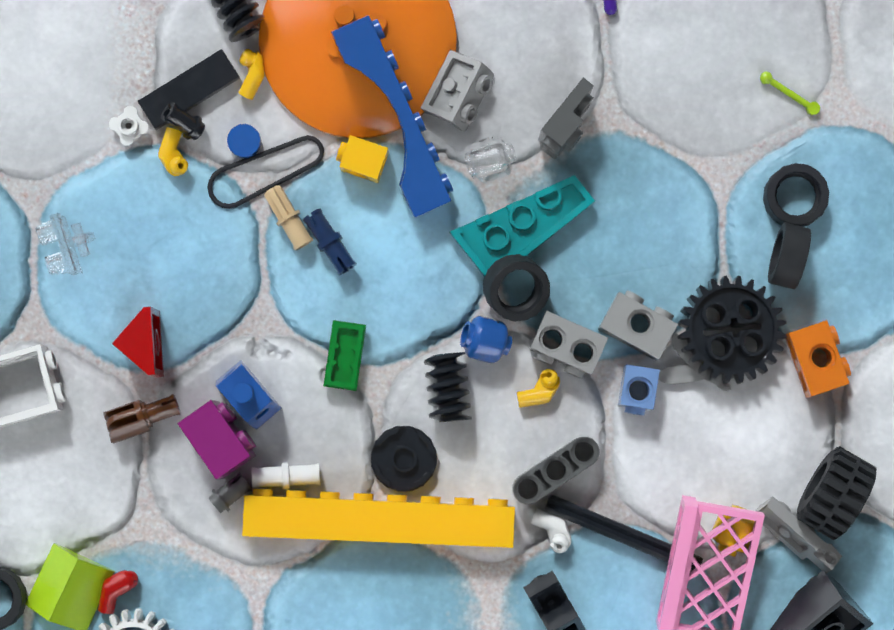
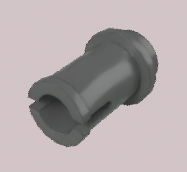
[208,472,253,513]

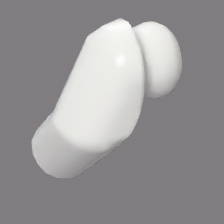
[530,508,571,553]

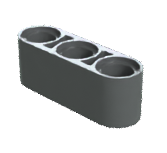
[512,437,600,504]

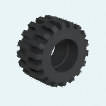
[797,446,877,540]

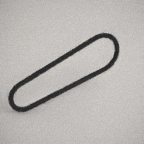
[207,135,324,209]

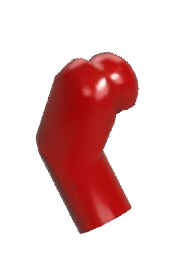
[98,570,138,614]

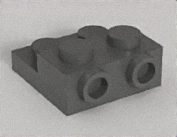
[538,77,594,159]

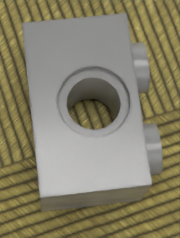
[598,290,678,361]

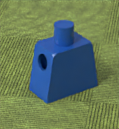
[216,360,282,430]

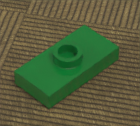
[323,320,366,391]

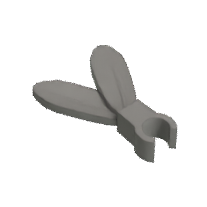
[658,334,734,391]

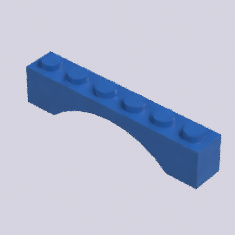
[331,15,453,217]

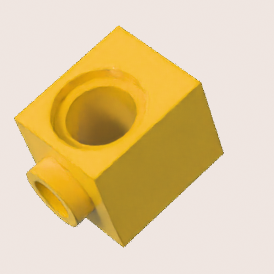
[336,135,389,183]

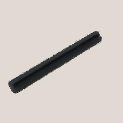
[545,495,703,572]

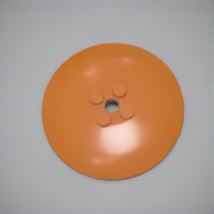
[259,0,457,139]

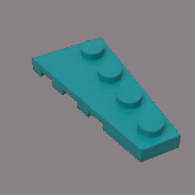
[449,175,595,277]

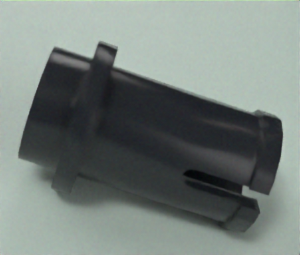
[161,102,205,140]

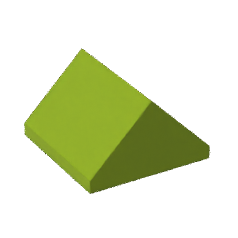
[25,543,115,630]

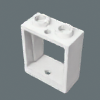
[0,344,66,428]

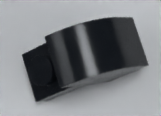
[523,570,586,630]

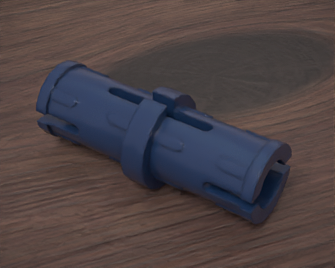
[303,208,357,275]

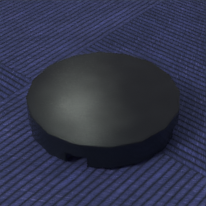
[371,426,437,492]

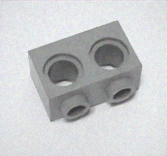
[529,311,608,379]

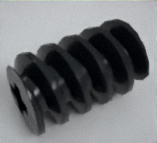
[211,0,265,42]
[424,352,472,422]

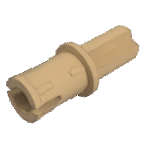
[264,185,313,250]

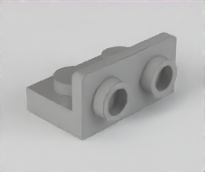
[421,50,494,132]

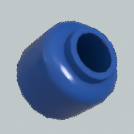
[460,316,512,363]

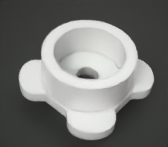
[109,106,149,146]

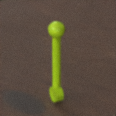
[760,71,820,115]

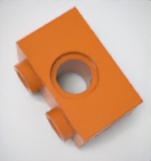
[785,320,851,398]

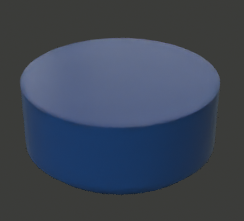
[227,124,261,158]

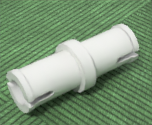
[251,463,320,490]

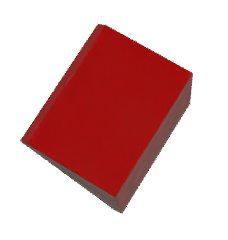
[112,306,164,378]

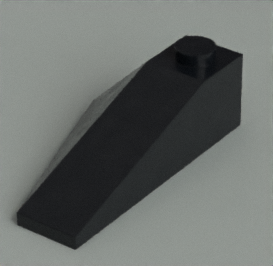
[770,570,873,630]

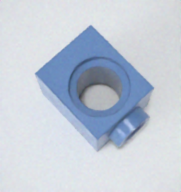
[618,364,660,416]

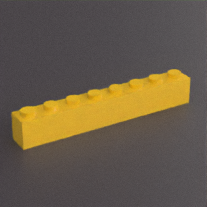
[242,489,515,548]

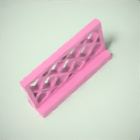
[656,495,765,630]

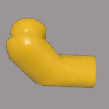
[238,49,265,100]
[158,127,188,176]
[517,369,560,408]

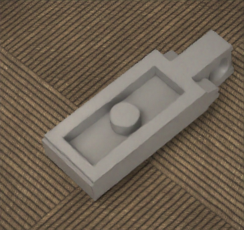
[756,497,842,573]

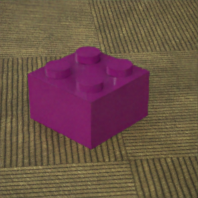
[177,400,256,480]

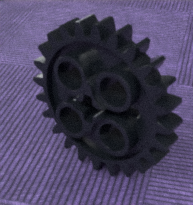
[677,275,787,384]

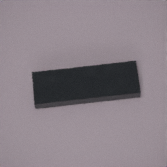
[138,49,240,130]

